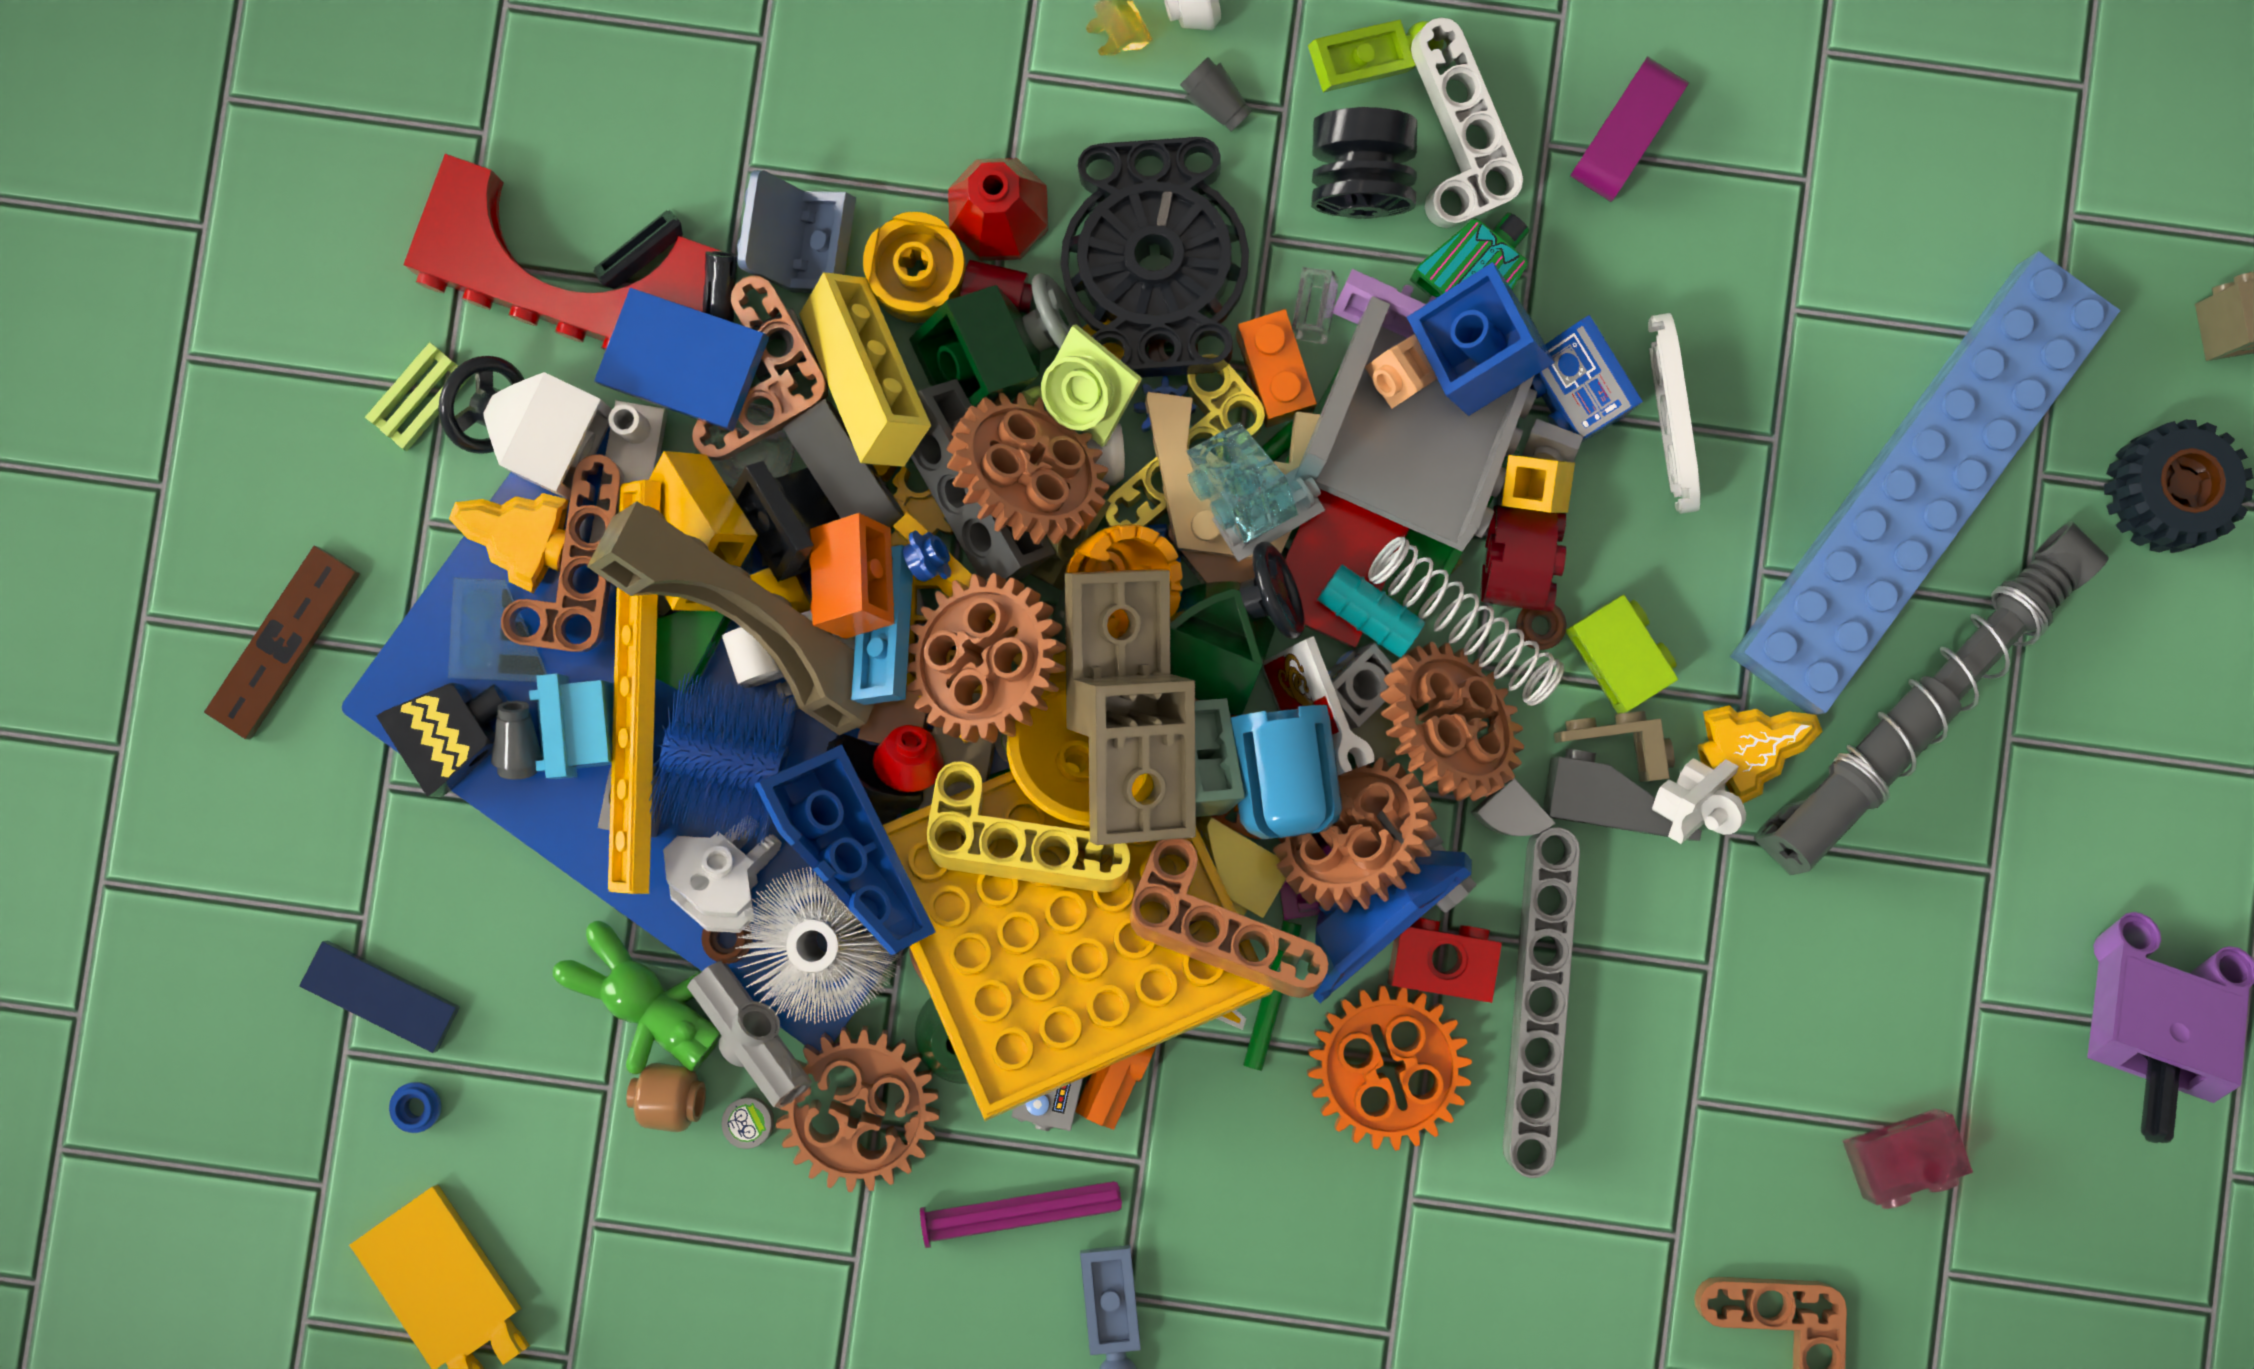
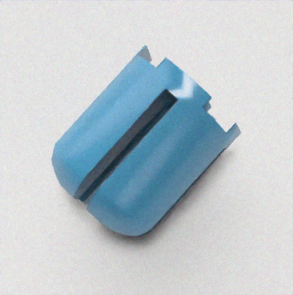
[1231,705,1342,839]

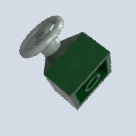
[909,273,1082,408]

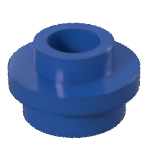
[389,1082,441,1133]

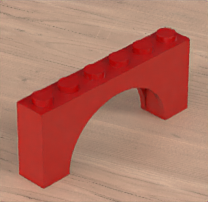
[403,154,720,351]

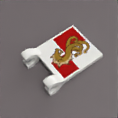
[1262,636,1374,775]

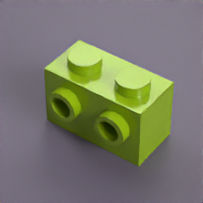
[1566,594,1679,714]

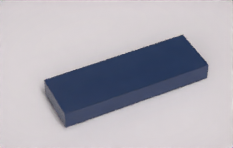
[299,940,460,1053]

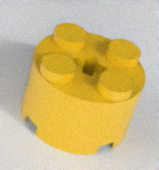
[863,212,967,323]

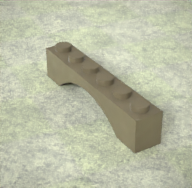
[587,501,875,735]

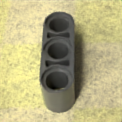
[784,398,905,529]

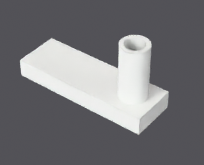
[590,400,668,543]

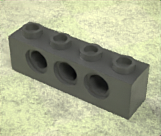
[911,379,1056,582]

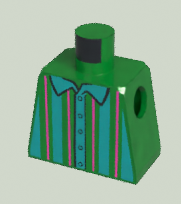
[1410,212,1529,298]

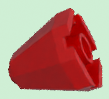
[948,158,1048,261]

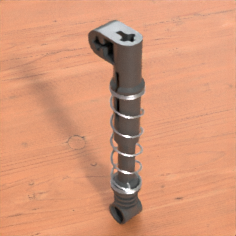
[1754,521,2109,875]

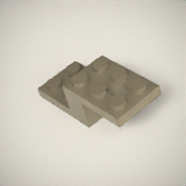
[1065,569,1196,845]

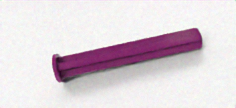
[920,1181,1122,1248]

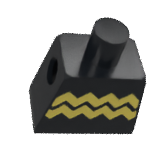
[376,683,508,797]

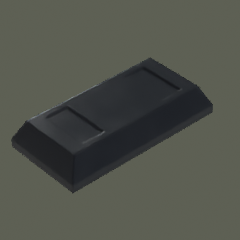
[593,210,683,289]

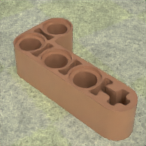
[501,454,624,652]
[1130,838,1329,998]

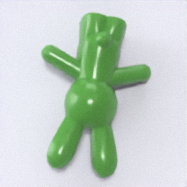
[553,921,721,1074]

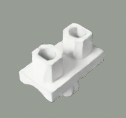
[1652,758,1746,844]

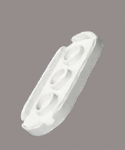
[1648,313,1700,514]

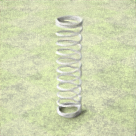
[1368,537,1564,706]

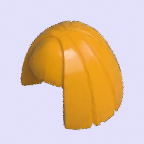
[1064,524,1183,638]

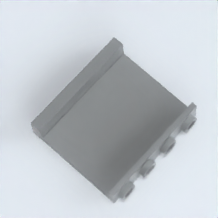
[1295,296,1537,552]

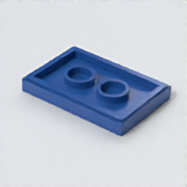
[594,288,769,431]

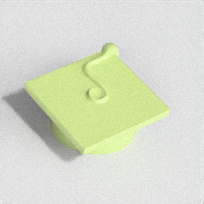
[1022,324,1142,447]

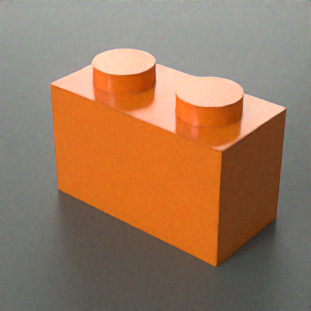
[1236,309,1317,428]
[809,513,895,639]

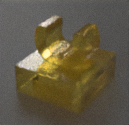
[1086,0,1153,56]

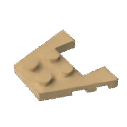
[1145,392,1320,559]

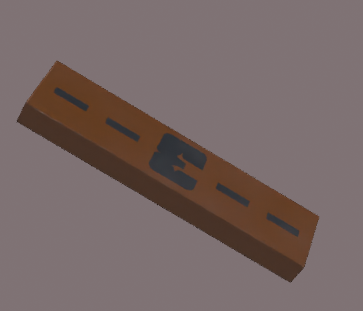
[204,545,360,740]

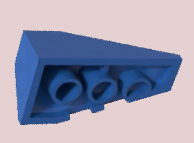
[754,745,936,955]

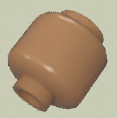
[626,1063,706,1132]

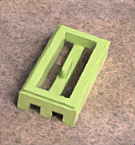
[365,342,471,451]

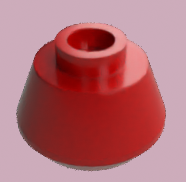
[873,725,944,792]

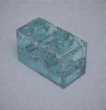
[1186,422,1298,544]

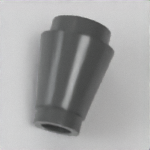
[1180,57,1252,132]
[491,701,543,780]

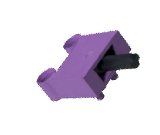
[2087,912,2254,1143]

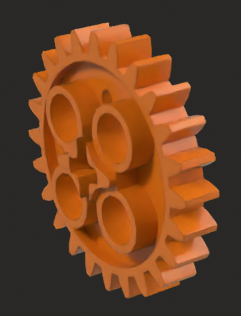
[1307,984,1472,1151]

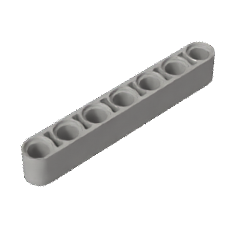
[1503,827,1580,1178]

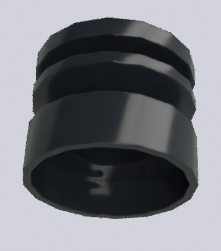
[1311,107,1417,219]

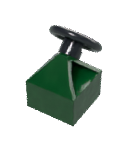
[1170,542,1305,716]

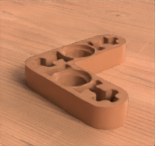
[692,276,829,461]
[1694,1277,1847,1369]

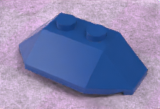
[1313,850,1472,1004]

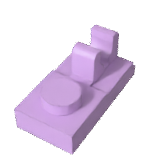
[1332,269,1436,338]

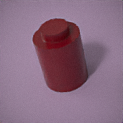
[960,260,1034,314]

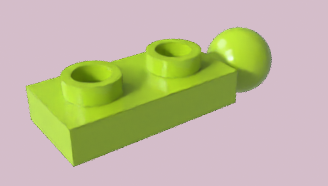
[1308,19,1444,93]

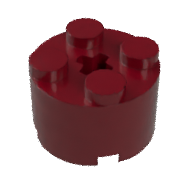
[1480,505,1566,612]

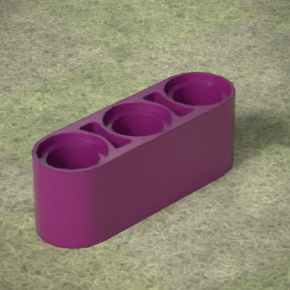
[1570,56,1689,202]

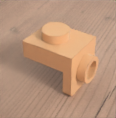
[1365,334,1437,409]

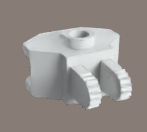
[663,815,782,933]

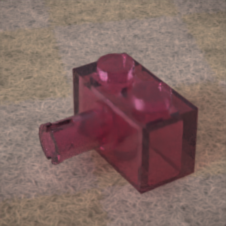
[1842,1108,1973,1209]

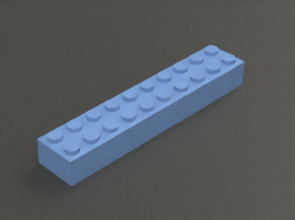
[1730,251,2121,715]

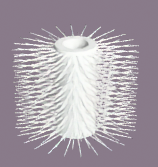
[735,867,904,1024]

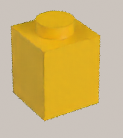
[1502,455,1575,513]

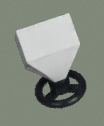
[438,356,612,500]

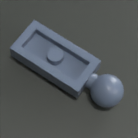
[1080,1245,1141,1369]

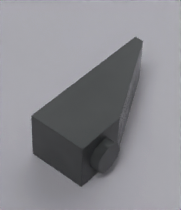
[1543,749,1702,841]

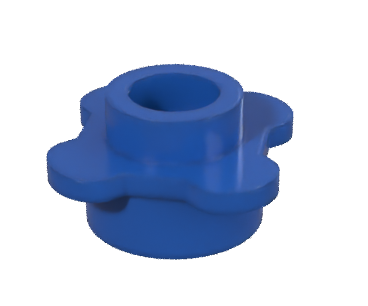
[903,530,951,582]

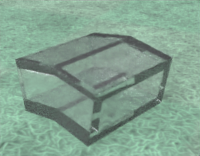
[1292,267,1339,344]

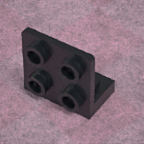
[731,461,841,582]

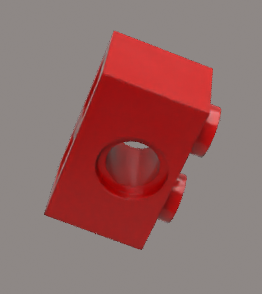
[1387,918,1502,1003]

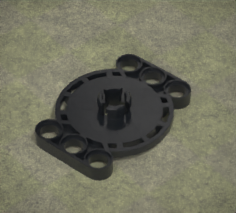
[1060,137,1249,378]

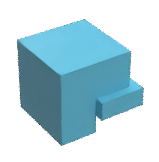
[529,673,614,779]

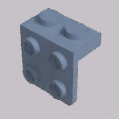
[737,170,856,293]

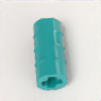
[1317,564,1426,658]

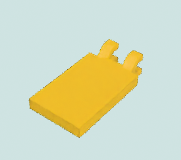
[349,1184,530,1369]

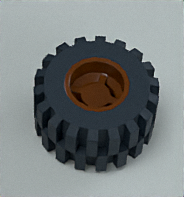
[2104,419,2254,553]

